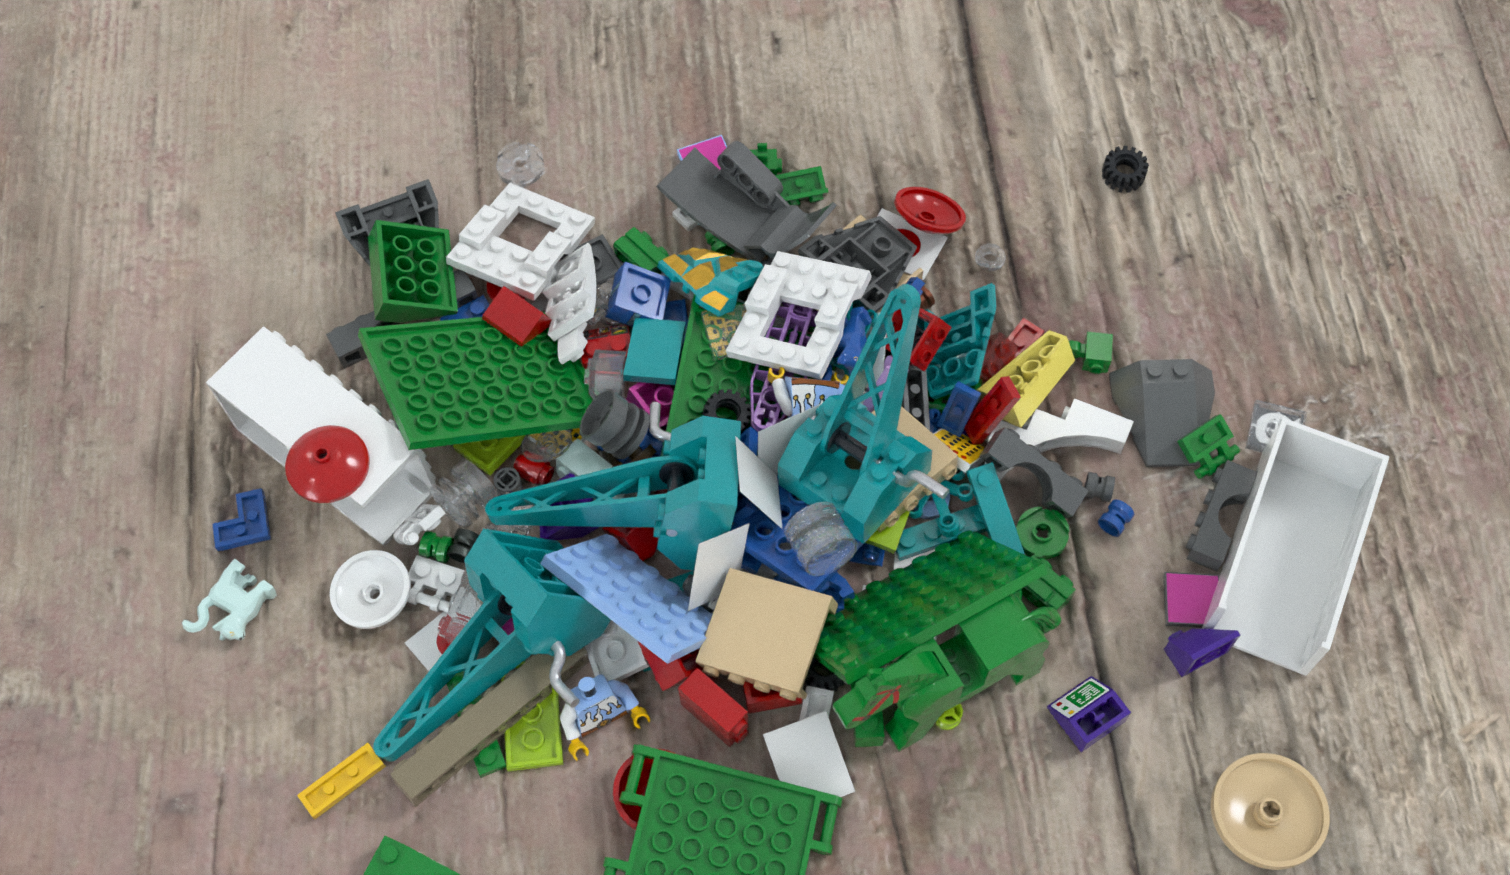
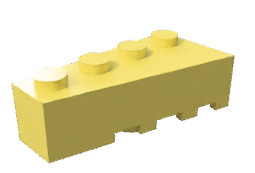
[977,330,1075,428]

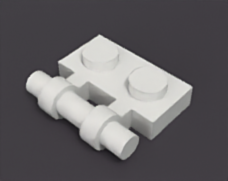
[393,504,446,545]
[407,555,467,613]

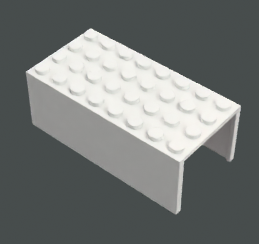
[206,326,439,547]
[1202,418,1389,676]

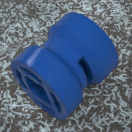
[1097,499,1135,537]

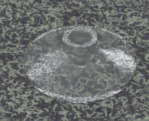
[521,430,572,462]

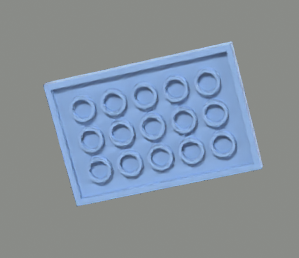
[541,534,713,664]

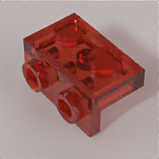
[980,332,1018,383]

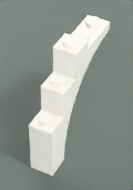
[984,399,1134,481]

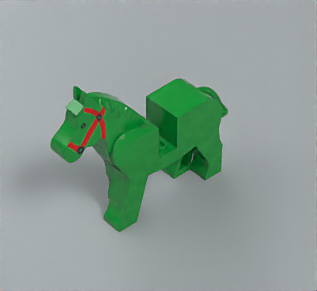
[832,593,1061,752]

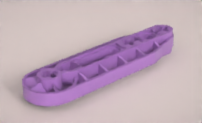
[750,302,818,432]

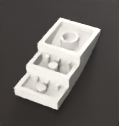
[543,243,596,341]

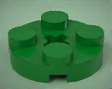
[1016,507,1069,559]

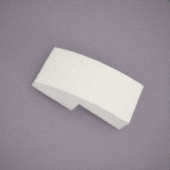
[558,322,588,364]

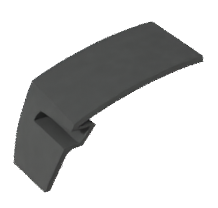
[656,141,837,262]

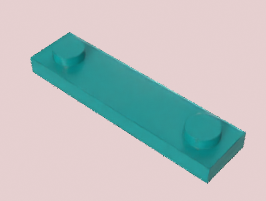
[966,462,1025,555]

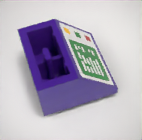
[1047,676,1131,753]

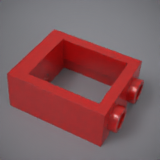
[885,300,952,372]

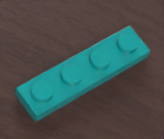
[895,505,987,561]

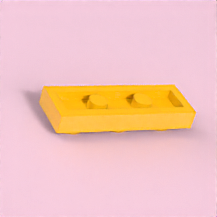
[297,743,386,819]

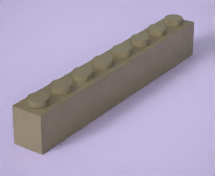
[390,648,589,808]

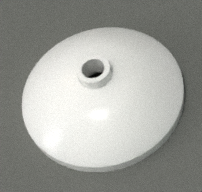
[330,550,411,629]

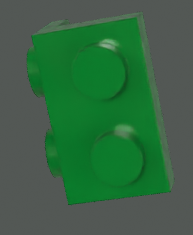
[775,166,829,206]

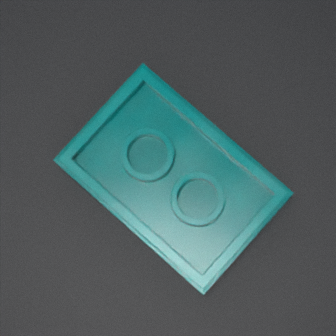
[623,318,686,385]

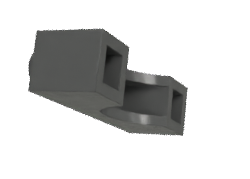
[979,427,1088,519]
[1185,460,1258,572]

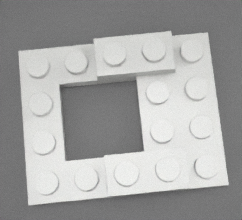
[446,183,595,301]
[726,251,872,380]

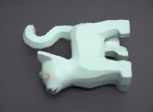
[182,559,277,641]

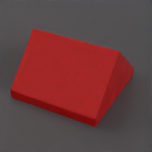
[482,286,552,346]

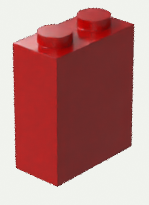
[678,668,749,747]

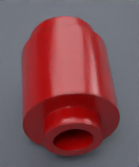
[513,452,554,486]

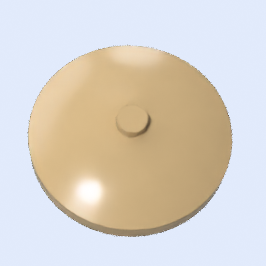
[1211,753,1330,870]

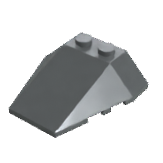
[335,179,439,266]
[798,216,917,312]
[1109,359,1215,467]

